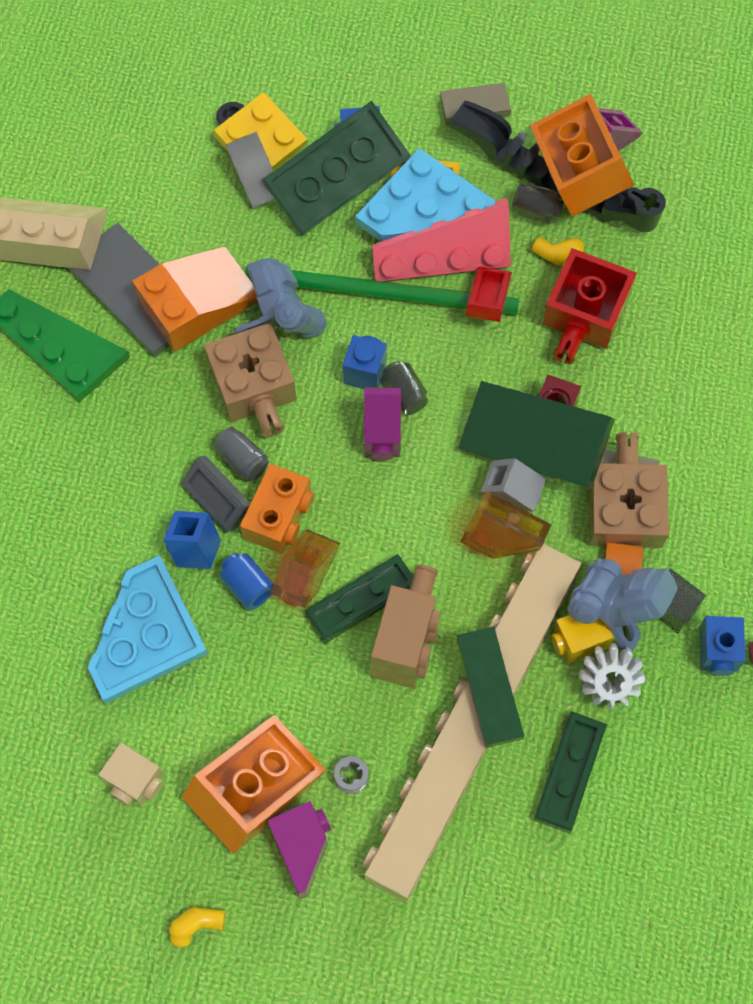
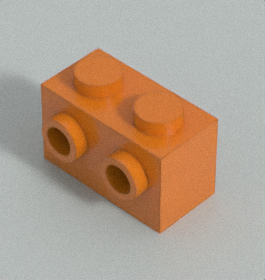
[240,463,315,555]

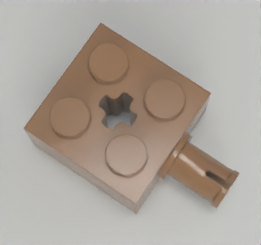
[204,322,297,438]
[589,432,669,548]
[371,565,441,689]

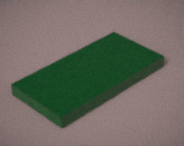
[262,100,411,236]
[458,381,615,489]

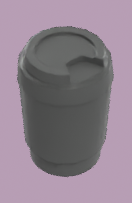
[213,427,269,481]

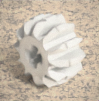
[579,642,645,710]

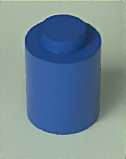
[219,553,276,611]

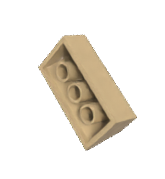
[0,197,108,270]

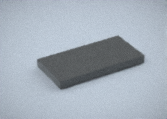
[67,223,169,358]

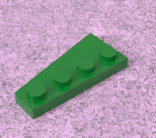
[0,289,130,403]

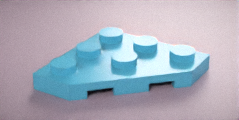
[355,148,496,242]
[88,555,208,704]

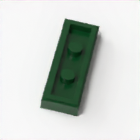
[305,554,413,644]
[457,627,524,748]
[533,711,607,834]

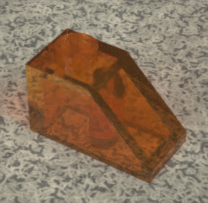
[460,491,552,559]
[271,529,340,608]

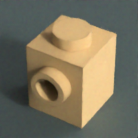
[98,742,164,807]

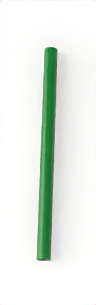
[245,266,520,315]

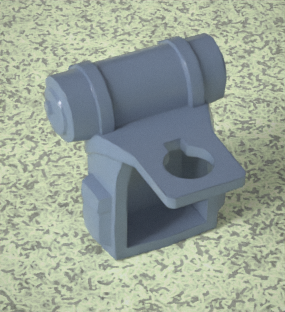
[234,258,327,338]
[568,558,678,653]

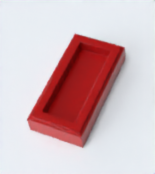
[466,266,512,322]

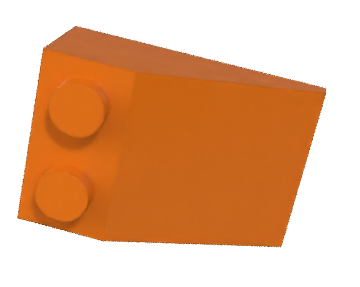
[530,93,634,217]
[132,246,258,352]
[181,715,326,854]

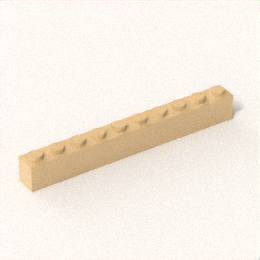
[362,543,581,904]

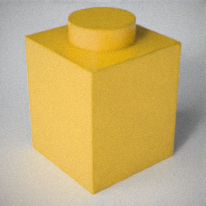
[551,615,614,664]

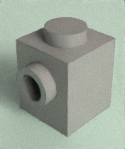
[480,458,546,512]

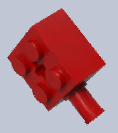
[542,248,637,364]

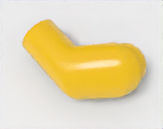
[531,237,584,266]
[169,907,226,948]

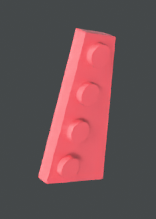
[371,198,511,281]

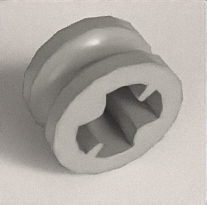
[334,756,369,794]

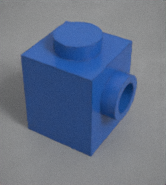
[343,335,387,389]
[164,511,221,569]
[699,616,745,676]

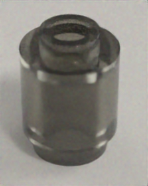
[511,183,564,225]
[380,361,428,416]

